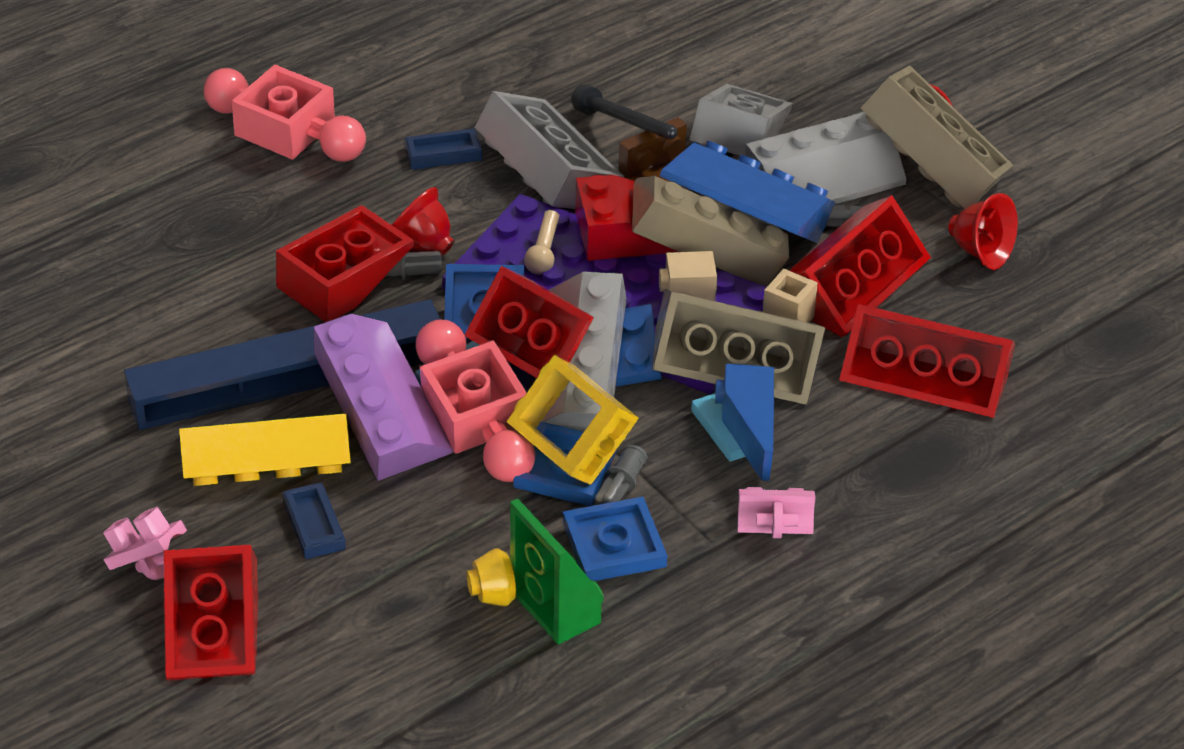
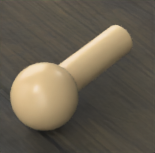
[524,210,559,275]

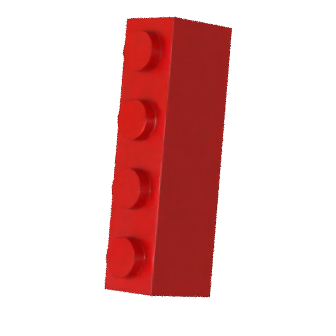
[789,195,931,337]
[839,304,1015,418]

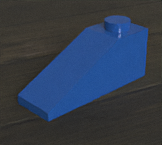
[715,364,774,481]

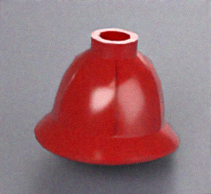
[391,187,455,257]
[948,193,1018,270]

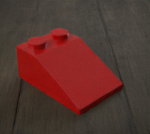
[575,175,679,261]
[276,205,414,322]
[465,266,594,378]
[164,545,258,680]

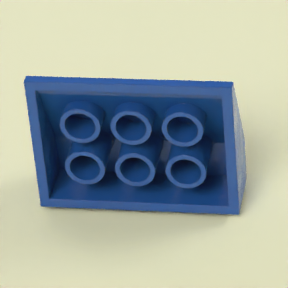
[660,140,835,243]

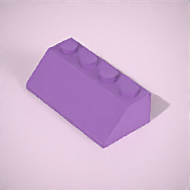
[314,314,453,481]

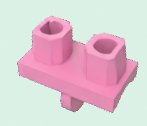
[737,487,815,538]
[103,506,187,580]

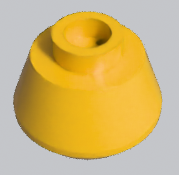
[466,548,516,606]

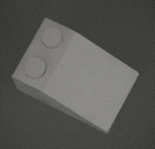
[689,84,793,160]

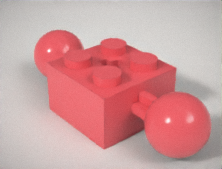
[203,65,366,162]
[416,319,536,482]

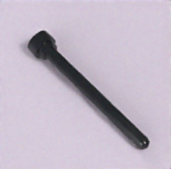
[571,84,677,140]

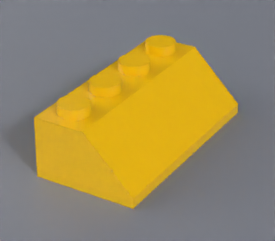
[179,414,350,486]

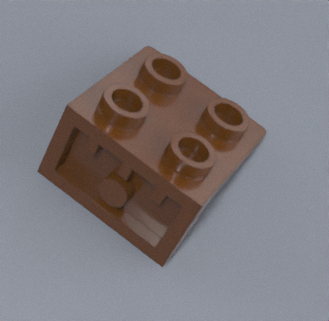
[618,117,705,196]

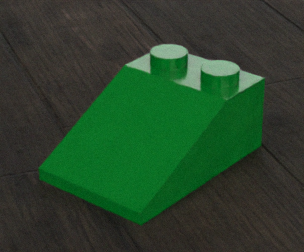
[510,498,604,645]

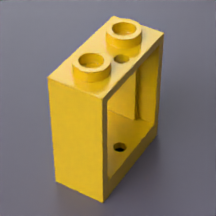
[506,355,639,485]

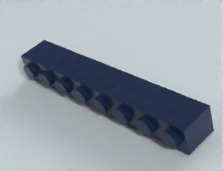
[124,299,440,430]

